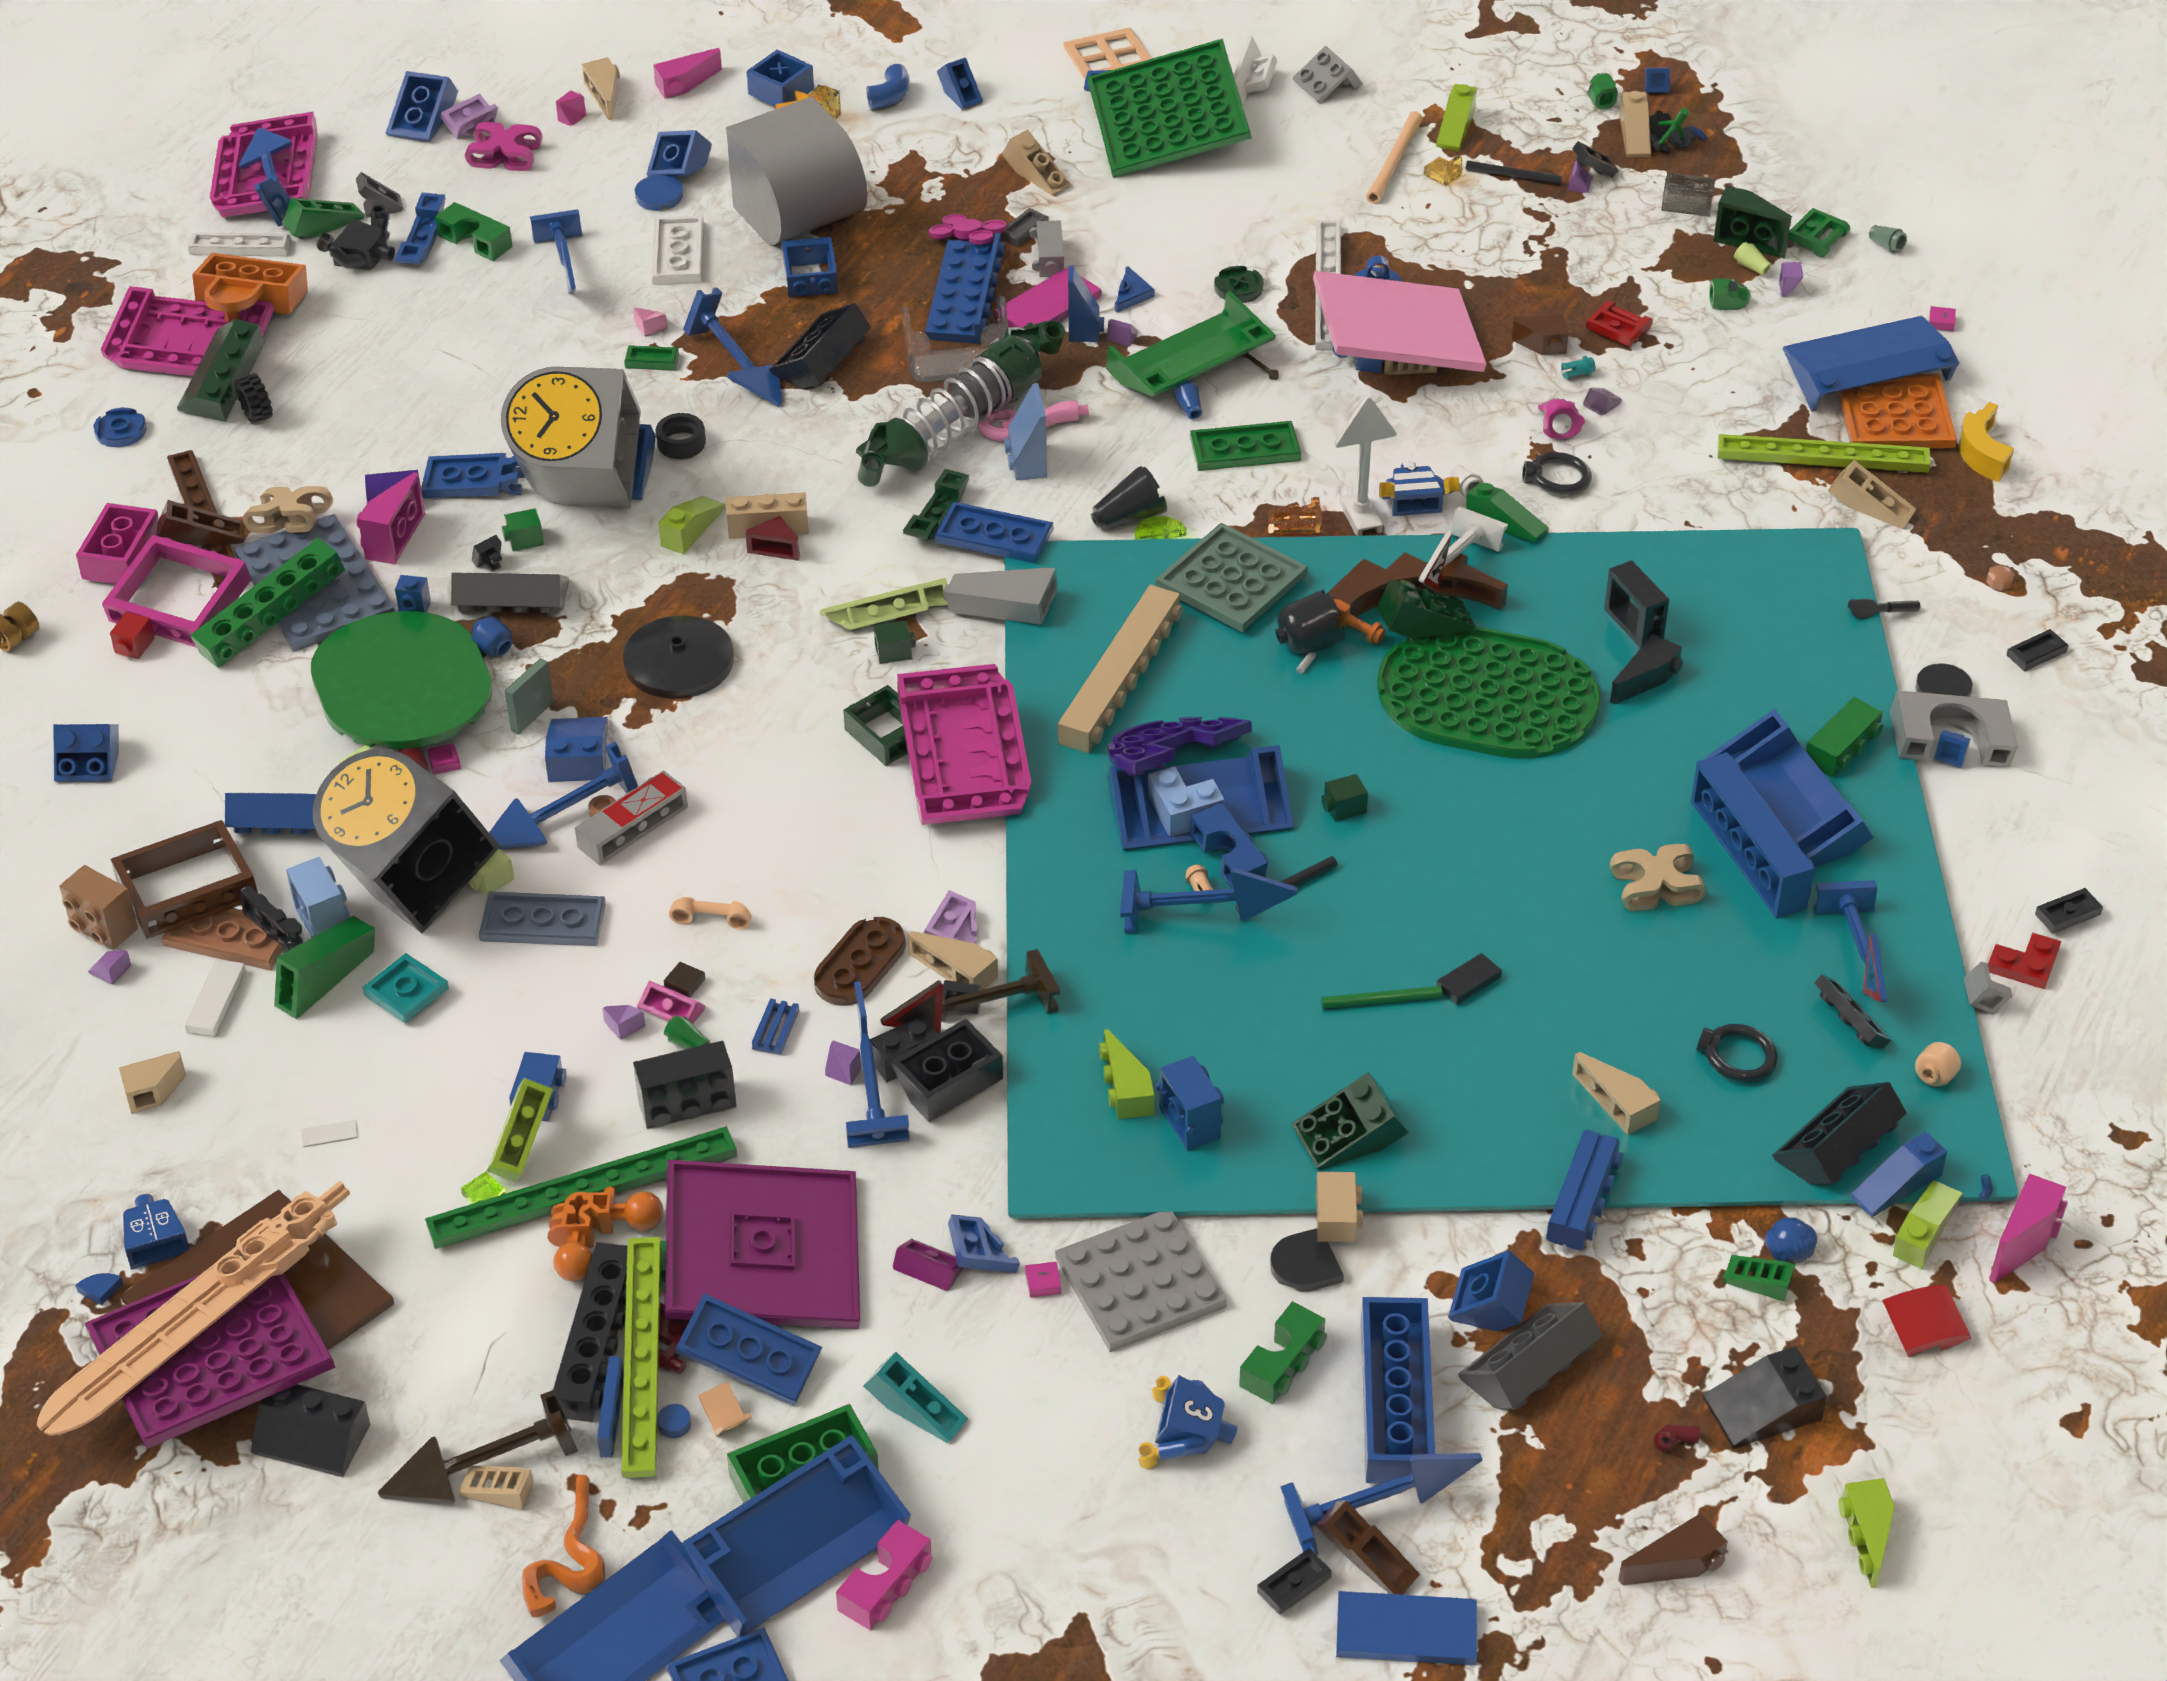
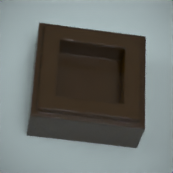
[663,962,706,997]

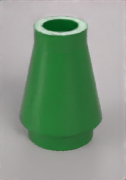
[664,1015,710,1049]

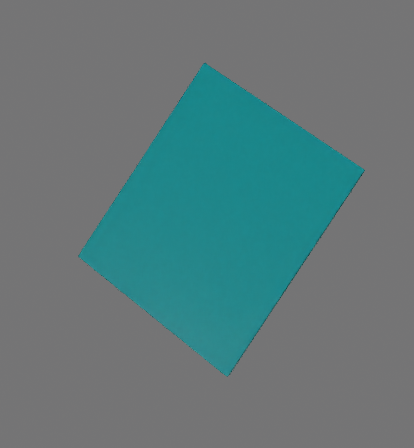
[1005,528,2018,1219]

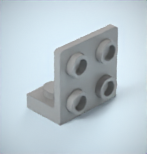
[1293,46,1363,103]

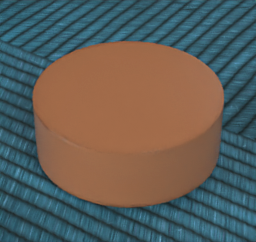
[588,795,616,817]

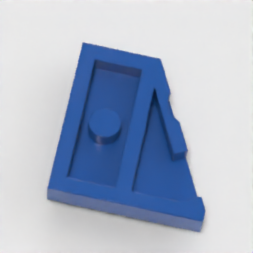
[948,1214,1020,1273]

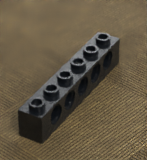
[553,1242,627,1422]

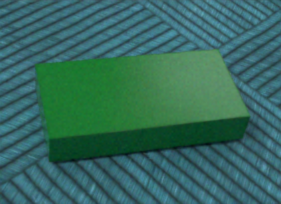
[624,345,679,371]

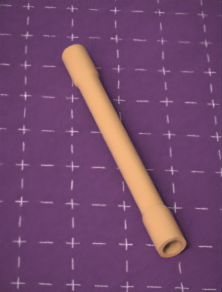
[1366,111,1423,204]

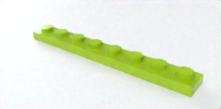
[1717,434,1931,473]
[621,1237,661,1478]

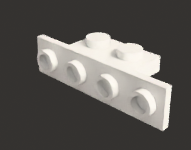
[1234,35,1277,105]

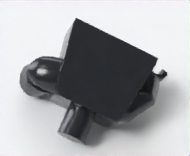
[317,205,395,270]

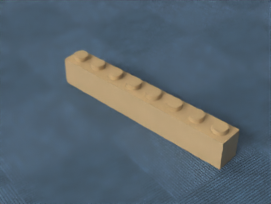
[1058,585,1183,754]

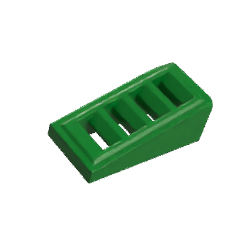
[1722,1255,1796,1302]

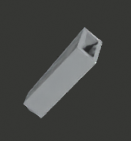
[944,568,1058,625]

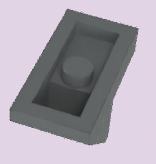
[355,172,403,217]

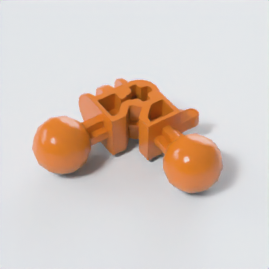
[547,1187,664,1282]

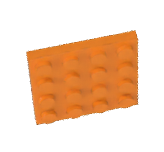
[1838,374,1957,449]

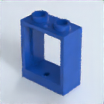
[782,237,838,297]

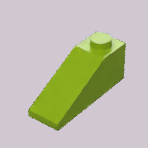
[1436,84,1477,151]
[658,496,726,555]
[1893,1180,1963,1269]

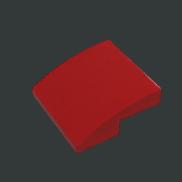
[1882,1284,1972,1358]

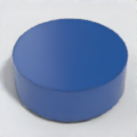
[658,1404,691,1438]

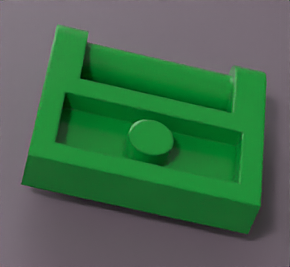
[1788,208,1850,258]

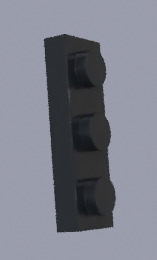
[1814,974,1891,1049]

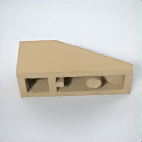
[582,57,620,120]
[1619,91,1651,158]
[1828,460,1916,529]
[908,931,998,990]
[1572,1052,1661,1135]

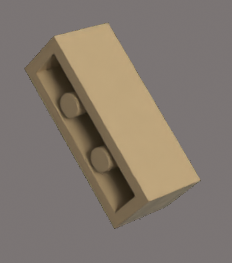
[726,492,809,539]

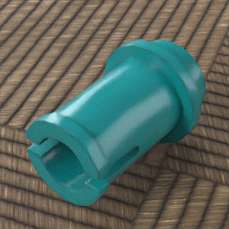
[1561,356,1596,379]

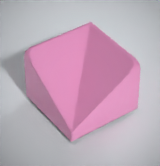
[633,308,667,336]

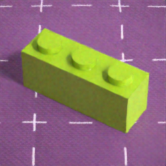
[487,1078,553,1182]

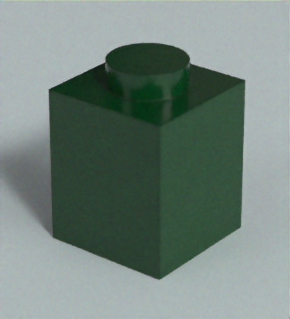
[873,621,916,664]
[1321,774,1368,822]

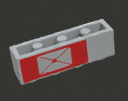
[575,770,688,865]

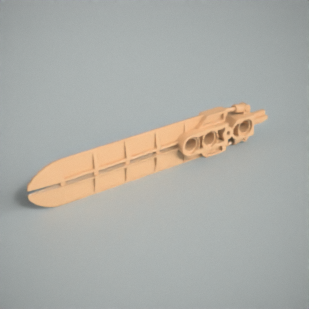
[37,1181,350,1436]

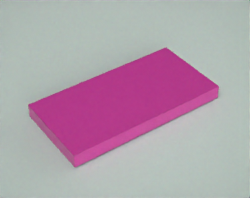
[994,267,1101,328]

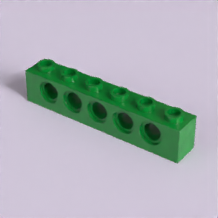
[190,538,345,668]

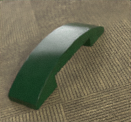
[903,469,969,540]

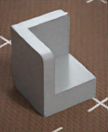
[1963,961,2013,1014]

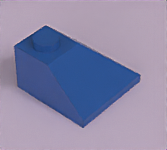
[646,130,712,177]

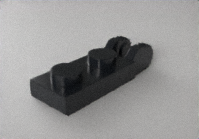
[241,886,303,950]

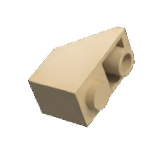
[119,1051,186,1114]

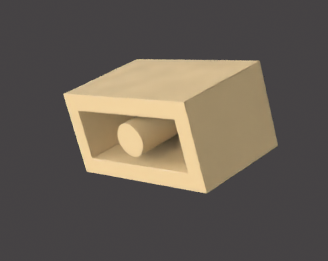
[1316,1172,1363,1242]

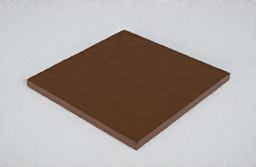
[121,1189,394,1415]

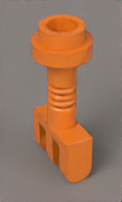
[1333,599,1386,644]

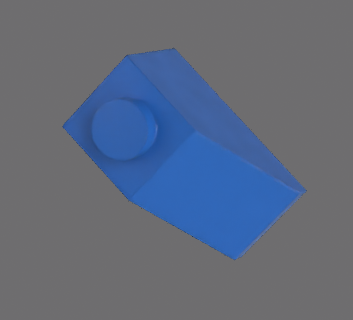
[936,57,983,110]

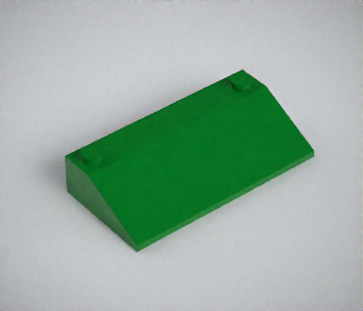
[1106,291,1276,397]

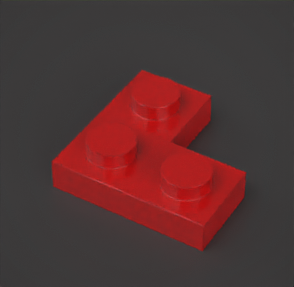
[1988,932,2062,990]

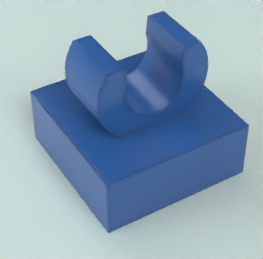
[1645,67,1670,93]
[1934,730,1971,768]

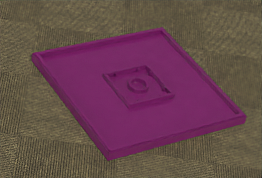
[665,1160,860,1329]

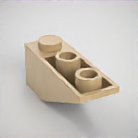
[1002,129,1071,196]

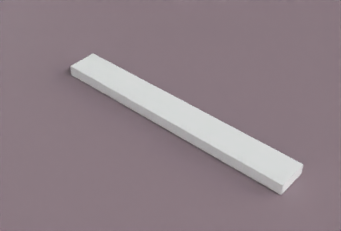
[1315,220,1341,350]

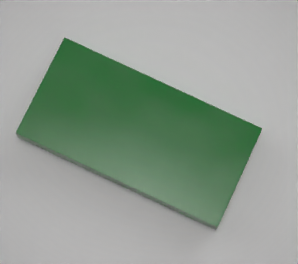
[1190,421,1301,471]

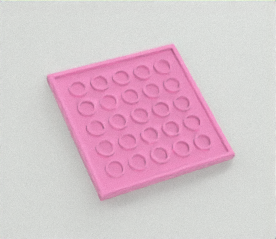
[1313,271,1486,372]

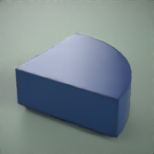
[75,1273,123,1306]

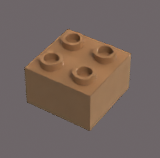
[59,864,138,950]

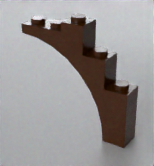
[1327,552,1508,618]

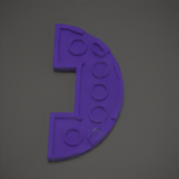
[1108,716,1252,776]

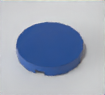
[634,175,683,211]
[93,407,147,448]

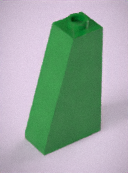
[274,916,375,1019]

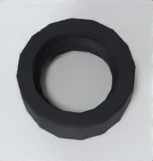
[655,413,706,459]

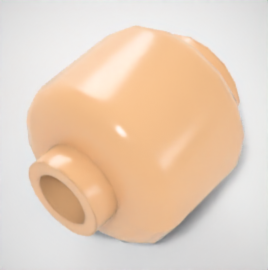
[1915,1042,1961,1087]

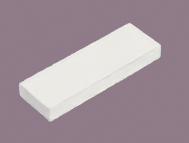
[185,959,246,1036]

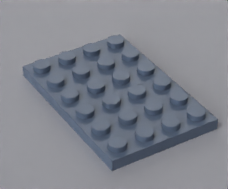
[234,514,395,652]

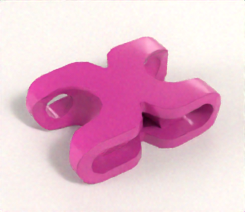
[465,122,543,171]

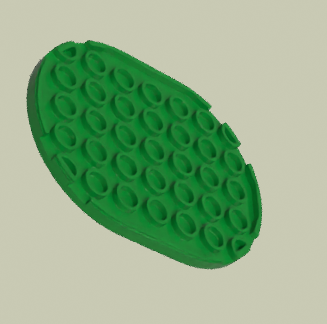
[310,611,492,749]
[1377,626,1600,758]

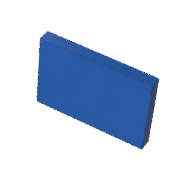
[666,1627,788,1681]

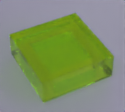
[461,1171,506,1204]

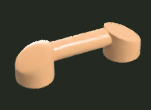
[669,897,752,930]

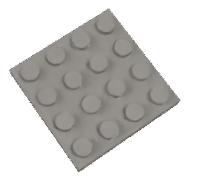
[1055,1212,1227,1352]

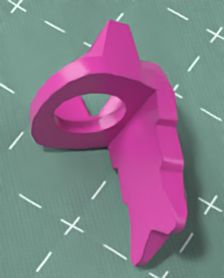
[1538,398,1585,439]

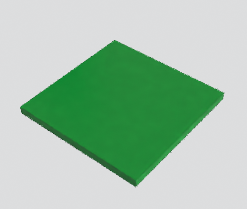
[1087,39,1252,178]

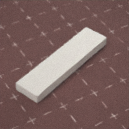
[188,233,291,256]

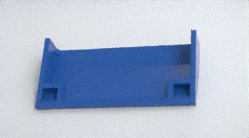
[1783,316,1959,412]
[683,1435,911,1637]
[499,1530,725,1681]

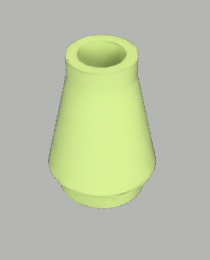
[1734,242,1772,276]

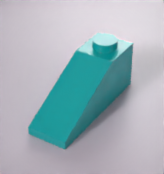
[863,1351,969,1443]

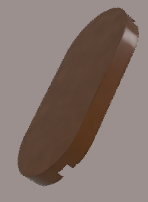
[814,917,906,1006]

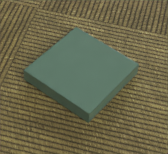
[505,658,554,735]

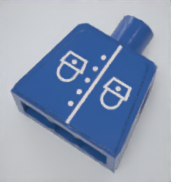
[123,1194,190,1270]

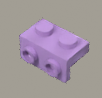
[440,94,498,139]

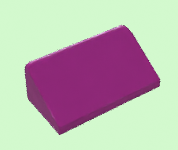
[893,1238,964,1291]

